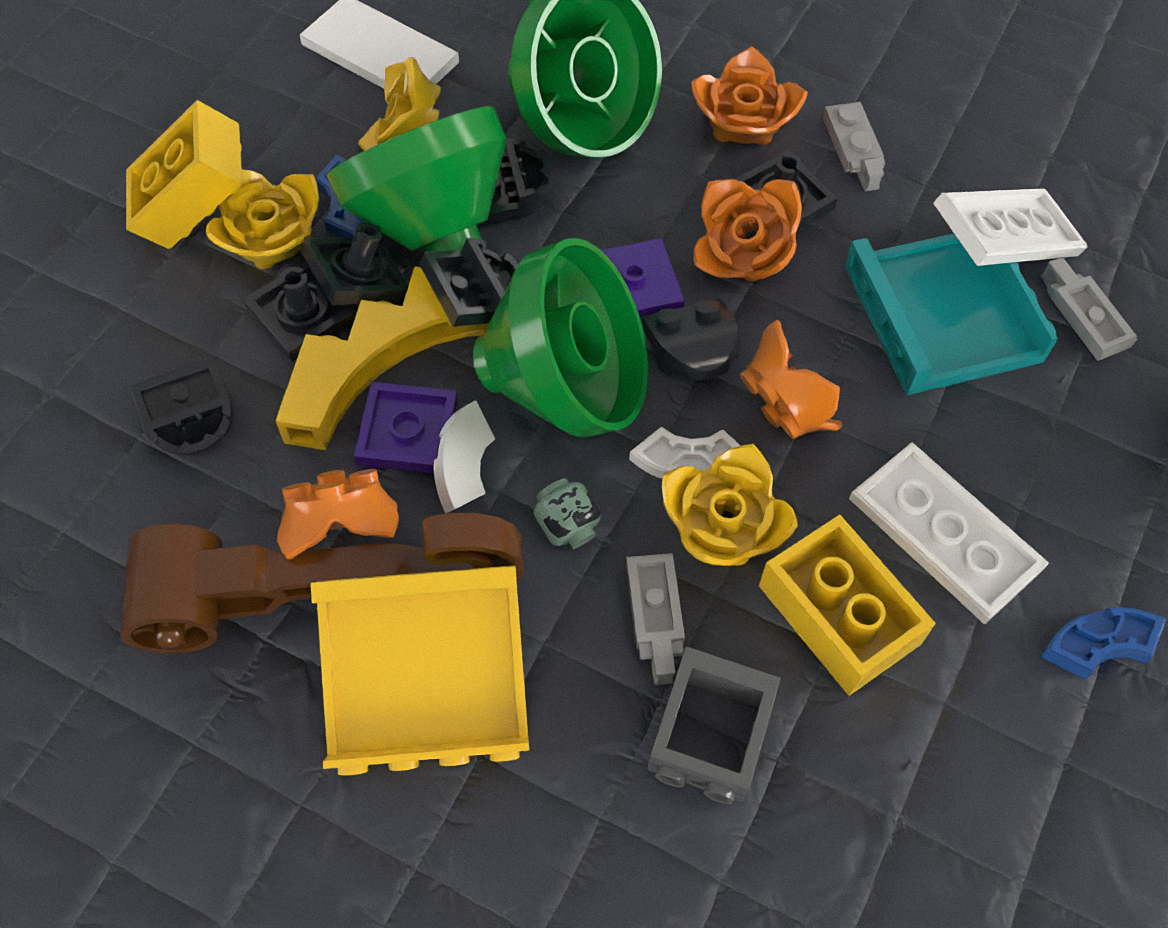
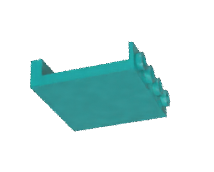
[844,234,1058,396]

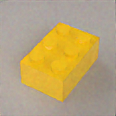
[126,100,243,249]
[758,515,936,696]

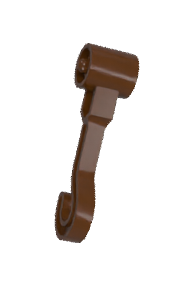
[120,513,524,654]

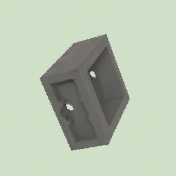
[647,646,781,804]

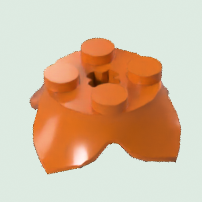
[691,46,808,145]
[693,179,802,281]
[739,319,842,439]
[277,469,399,559]

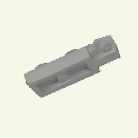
[823,102,885,192]
[1041,257,1137,361]
[626,553,685,685]

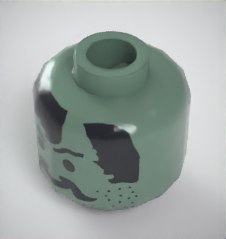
[533,478,601,549]

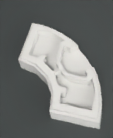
[434,400,495,514]
[629,427,741,479]

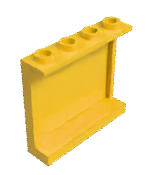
[311,565,529,775]

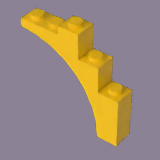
[276,267,489,450]

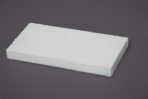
[300,0,459,89]
[933,189,1087,266]
[849,442,1049,624]

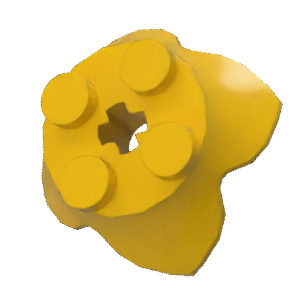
[358,57,441,151]
[206,169,319,269]
[662,444,798,566]

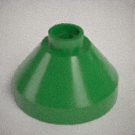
[508,0,662,157]
[327,106,507,252]
[473,238,648,438]

